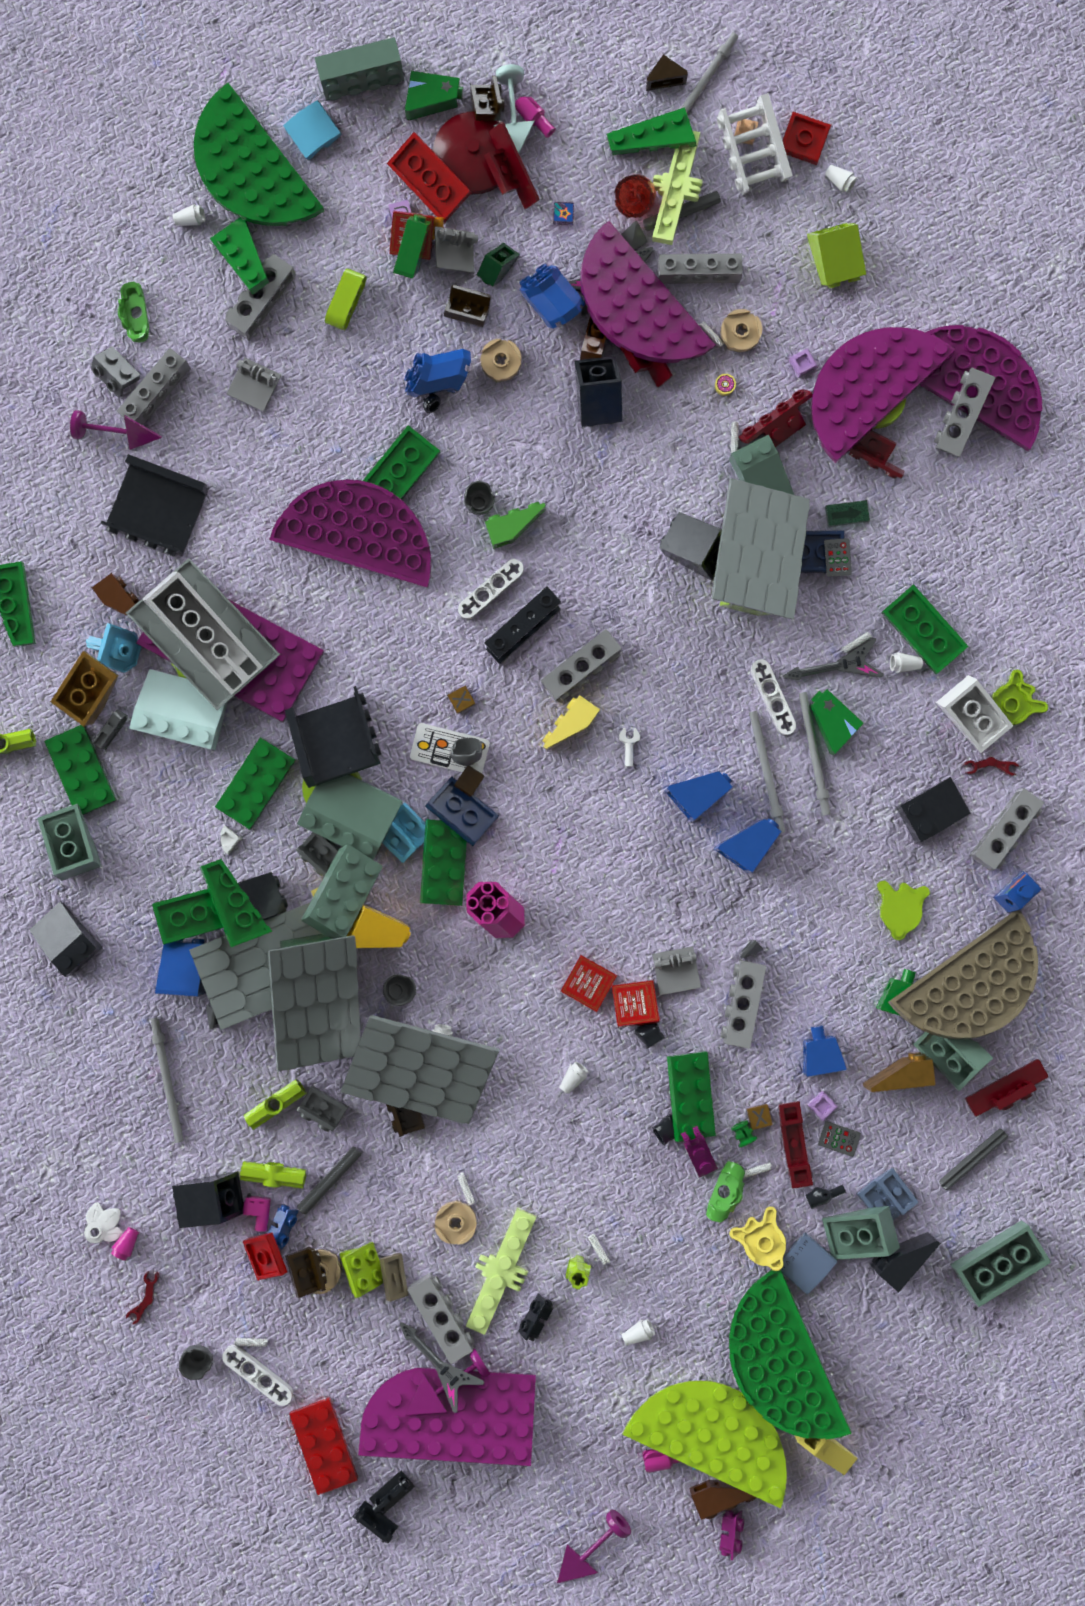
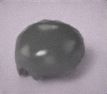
[464,480,495,515]
[451,738,482,766]
[383,974,416,1006]
[179,1344,213,1380]

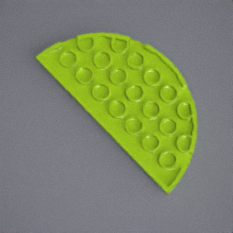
[622,1380,787,1509]

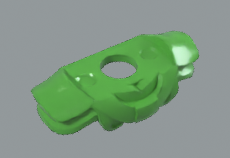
[118,281,149,343]
[706,1161,745,1222]

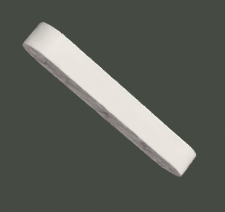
[458,559,524,620]
[751,659,796,736]
[222,1345,293,1406]

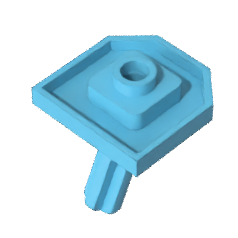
[86,623,141,673]

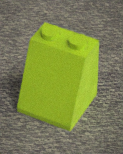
[807,223,867,288]

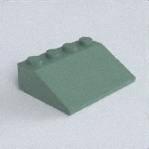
[297,774,403,860]

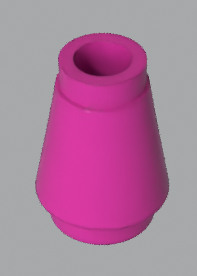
[111,1227,139,1261]

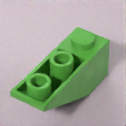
[485,502,546,549]

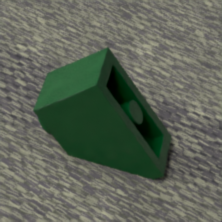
[476,243,520,287]

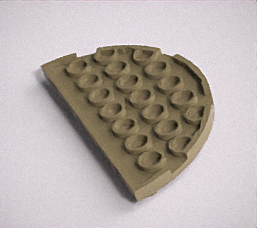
[888,910,1038,1039]

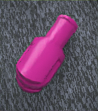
[515,97,556,138]
[643,1449,680,1473]

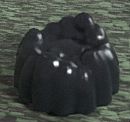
[423,394,441,414]

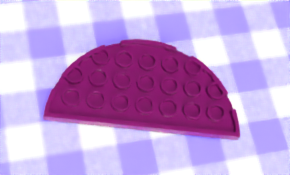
[580,221,715,363]
[920,325,1042,451]
[811,327,955,464]
[269,479,432,588]

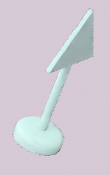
[494,64,535,153]

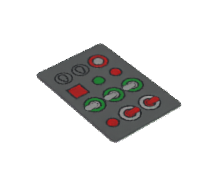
[824,538,852,577]
[818,1121,861,1157]

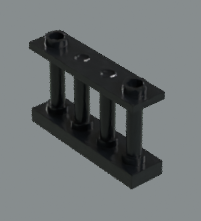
[484,586,561,665]

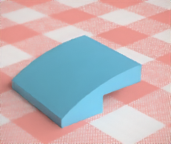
[283,100,342,160]
[383,803,425,863]

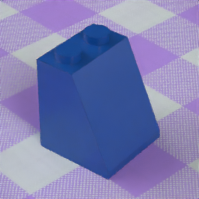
[664,771,733,822]
[714,818,782,873]
[155,939,206,996]

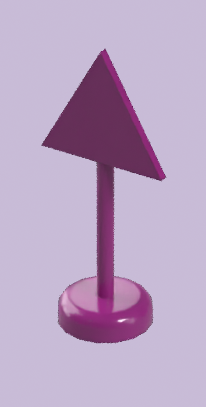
[70,410,162,450]
[405,1348,491,1415]
[557,1509,631,1583]

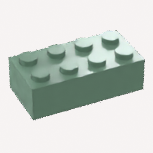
[314,37,405,101]
[301,844,383,939]
[950,1220,1051,1307]

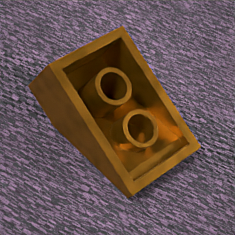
[50,651,118,727]
[863,1052,936,1092]

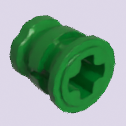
[731,1120,758,1148]

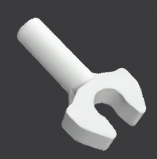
[619,728,640,767]

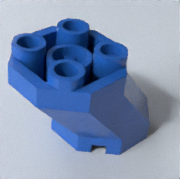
[519,264,585,329]
[404,349,471,398]

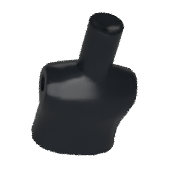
[634,1023,665,1049]
[652,1114,675,1146]
[805,1184,846,1209]

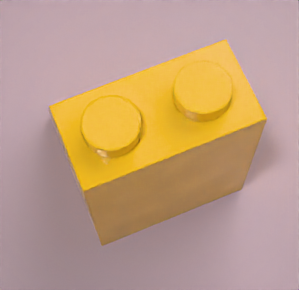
[347,904,411,948]

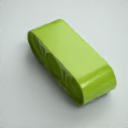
[325,268,367,331]

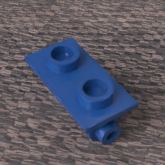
[268,1204,299,1250]

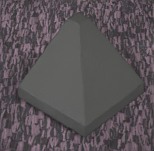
[621,221,648,250]
[739,940,763,958]
[206,1005,218,1029]

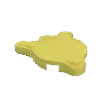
[729,1207,786,1271]

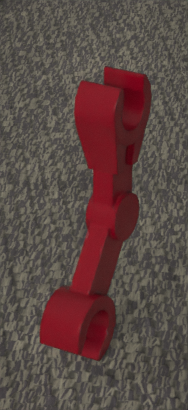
[963,757,1019,776]
[126,1271,159,1324]

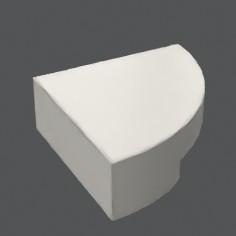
[220,825,242,855]

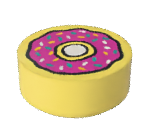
[715,374,736,396]

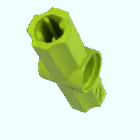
[0,729,37,754]
[243,1078,307,1130]
[240,1161,306,1189]
[565,1255,591,1290]

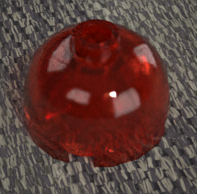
[614,174,657,218]

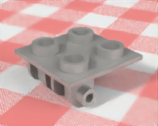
[434,226,478,273]
[226,357,281,412]
[652,946,701,995]

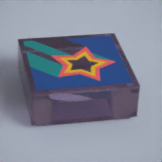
[553,202,574,226]

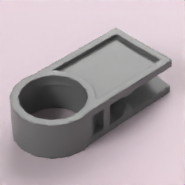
[92,709,128,750]

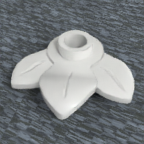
[84,1202,123,1243]

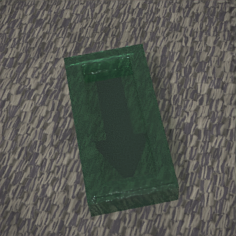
[825,500,870,527]

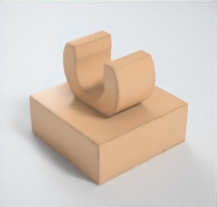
[734,119,758,145]

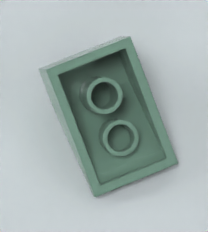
[729,434,794,495]
[37,804,102,881]
[913,1032,993,1091]
[822,1206,900,1260]

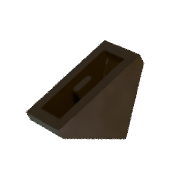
[646,54,688,91]

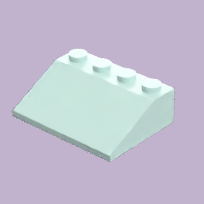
[129,669,228,750]

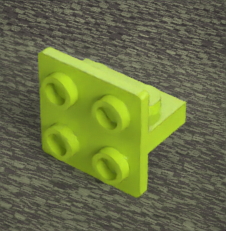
[339,1242,383,1298]

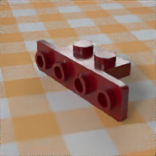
[484,122,540,209]
[620,346,673,387]
[738,389,813,447]
[849,430,905,479]
[965,1059,1048,1117]

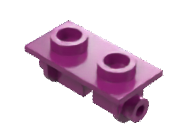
[719,1510,745,1561]

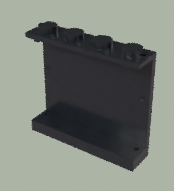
[101,454,209,557]
[285,686,382,788]

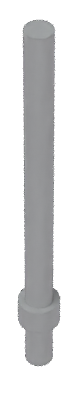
[681,32,739,113]
[799,692,831,816]
[749,711,785,833]
[150,1017,184,1143]

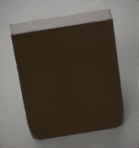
[454,765,485,797]

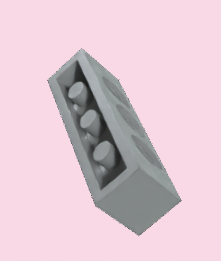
[658,253,742,284]
[225,254,296,341]
[117,348,191,425]
[934,368,995,457]
[541,629,622,702]
[969,788,1044,870]
[721,960,766,1049]
[407,1272,475,1364]

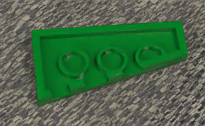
[606,107,697,156]
[210,217,269,295]
[0,561,36,647]
[200,859,272,948]

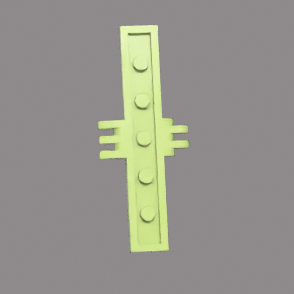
[651,131,703,245]
[465,1208,536,1335]

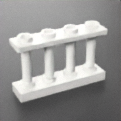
[717,93,792,196]

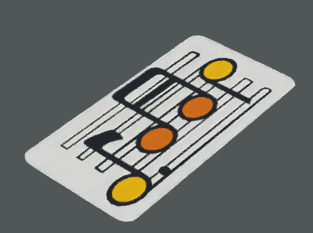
[410,723,490,773]

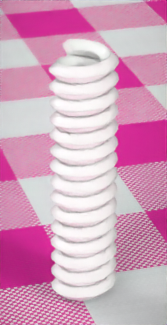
[698,321,724,347]
[730,422,739,453]
[842,632,872,653]
[744,1162,772,1178]
[457,1173,475,1206]
[588,1234,610,1265]
[234,1337,268,1347]

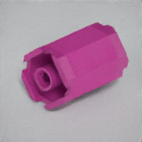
[466,882,525,938]

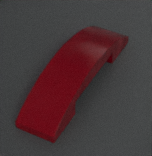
[778,1101,813,1189]

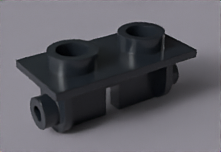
[518,1293,554,1341]
[369,1470,415,1514]
[352,1501,399,1544]

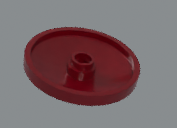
[433,111,502,195]

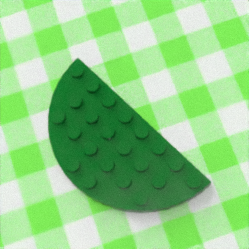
[194,83,324,226]
[729,1270,852,1439]

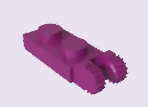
[681,1126,718,1178]

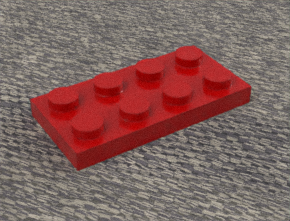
[387,132,472,224]
[289,1397,358,1495]

